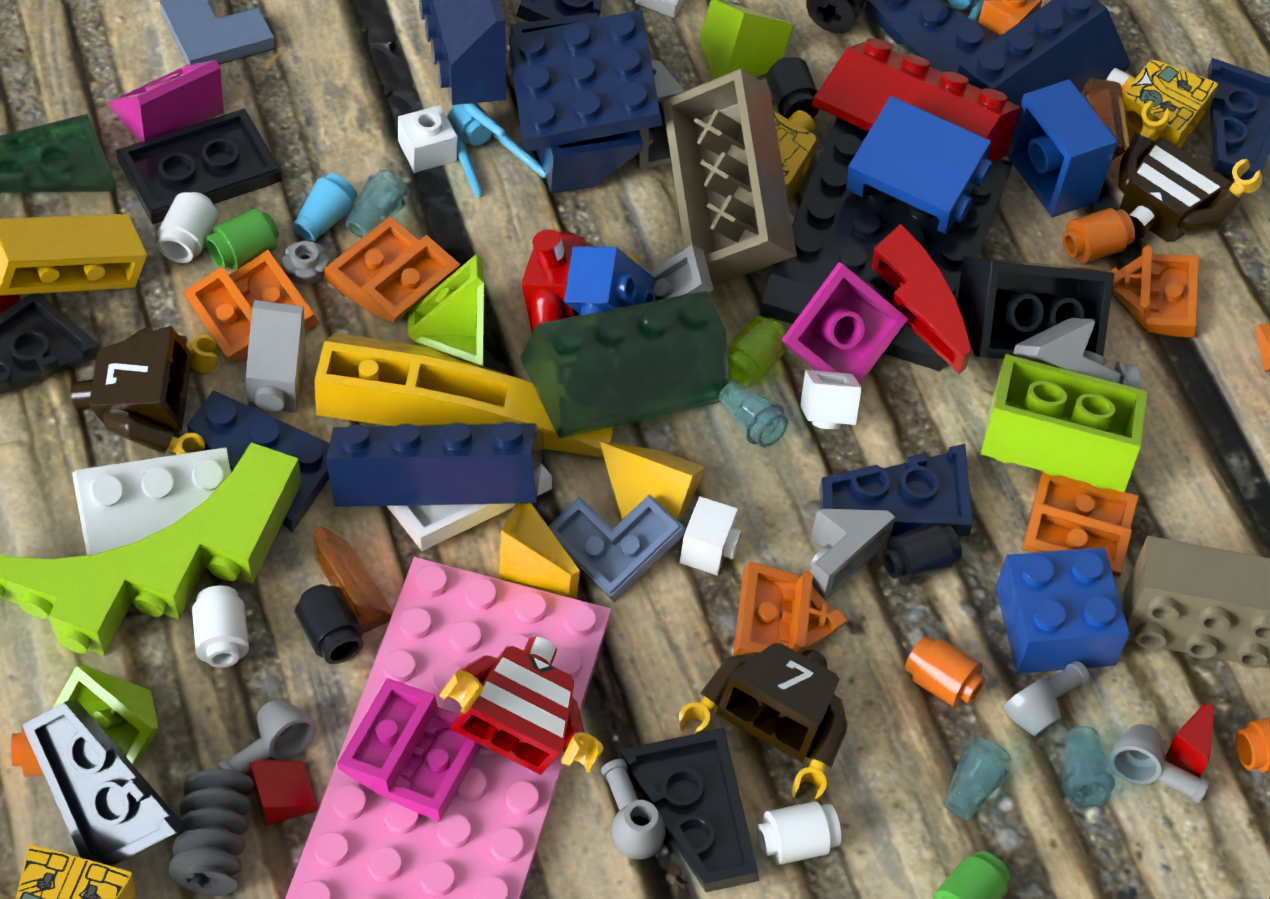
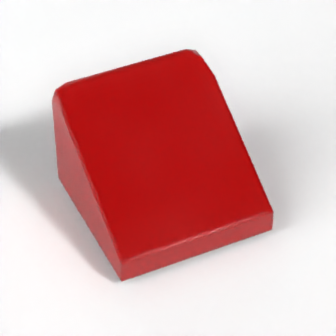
[1165,703,1214,778]
[249,760,318,826]

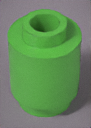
[205,208,279,270]
[932,851,1011,899]

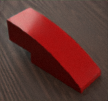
[871,224,971,375]

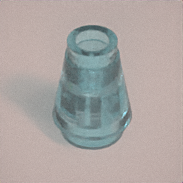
[345,170,409,238]
[719,381,788,447]
[1061,726,1115,808]
[943,737,1012,820]

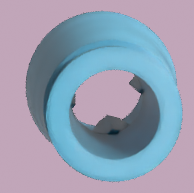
[292,173,357,242]

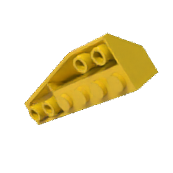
[315,333,615,458]

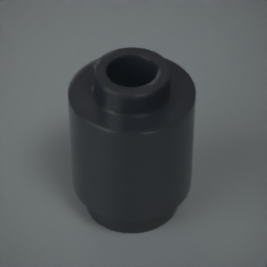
[766,57,819,119]
[883,522,962,585]
[294,584,364,664]

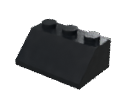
[957,256,1114,359]

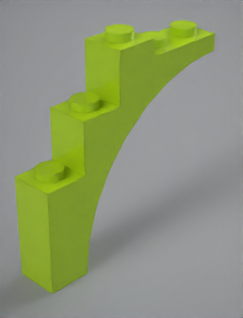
[0,443,302,656]

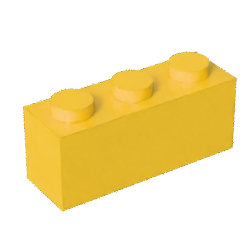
[0,214,147,296]

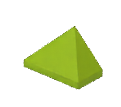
[54,665,159,768]

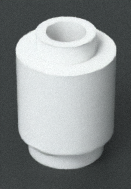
[157,192,219,263]
[192,586,249,668]
[757,801,841,865]

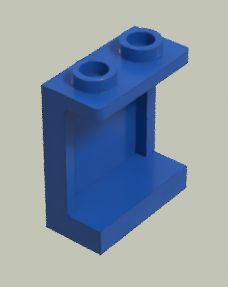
[846,96,993,234]

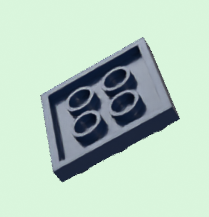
[508,10,662,152]

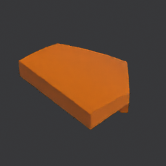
[1109,245,1199,338]
[733,561,848,656]

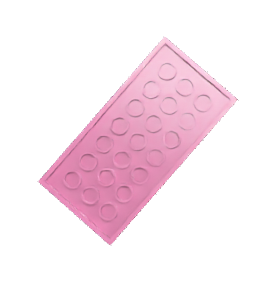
[285,557,611,899]

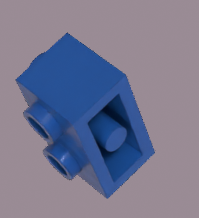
[564,246,655,338]

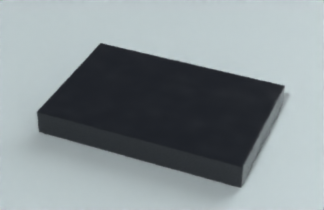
[116,108,282,225]

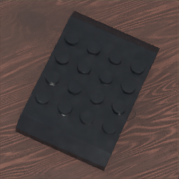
[760,117,1013,371]

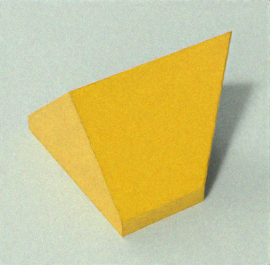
[599,441,705,523]
[499,503,580,599]

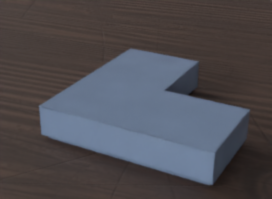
[160,0,275,65]
[548,494,686,602]

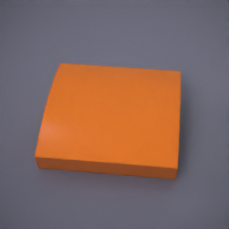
[323,216,460,323]
[182,250,319,363]
[1022,471,1138,577]

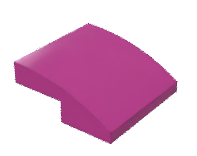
[337,678,482,822]

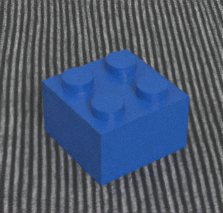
[1006,79,1118,218]
[995,547,1130,674]

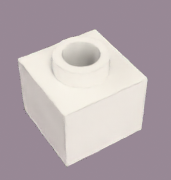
[398,105,457,173]
[800,370,861,429]
[679,496,742,576]

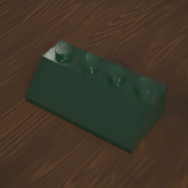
[520,291,730,438]

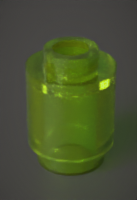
[720,317,788,387]

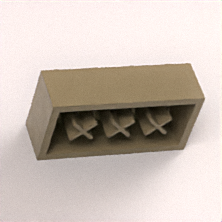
[662,69,797,285]
[1123,536,1270,669]

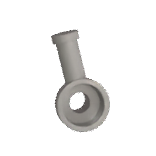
[1002,661,1090,737]
[218,699,316,774]
[1109,724,1209,804]
[601,759,666,859]

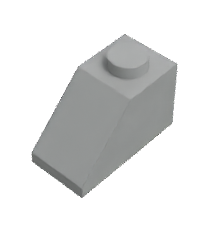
[245,300,307,413]

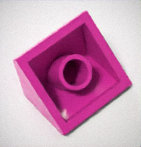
[108,60,224,142]
[781,263,908,384]

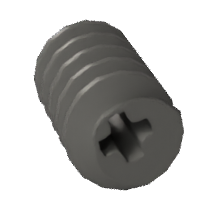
[168,769,255,896]

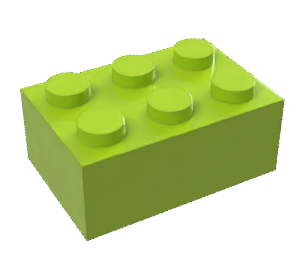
[980,354,1148,493]

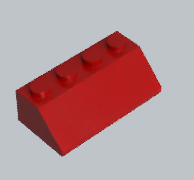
[812,38,1021,162]

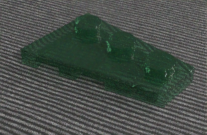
[0,114,116,193]

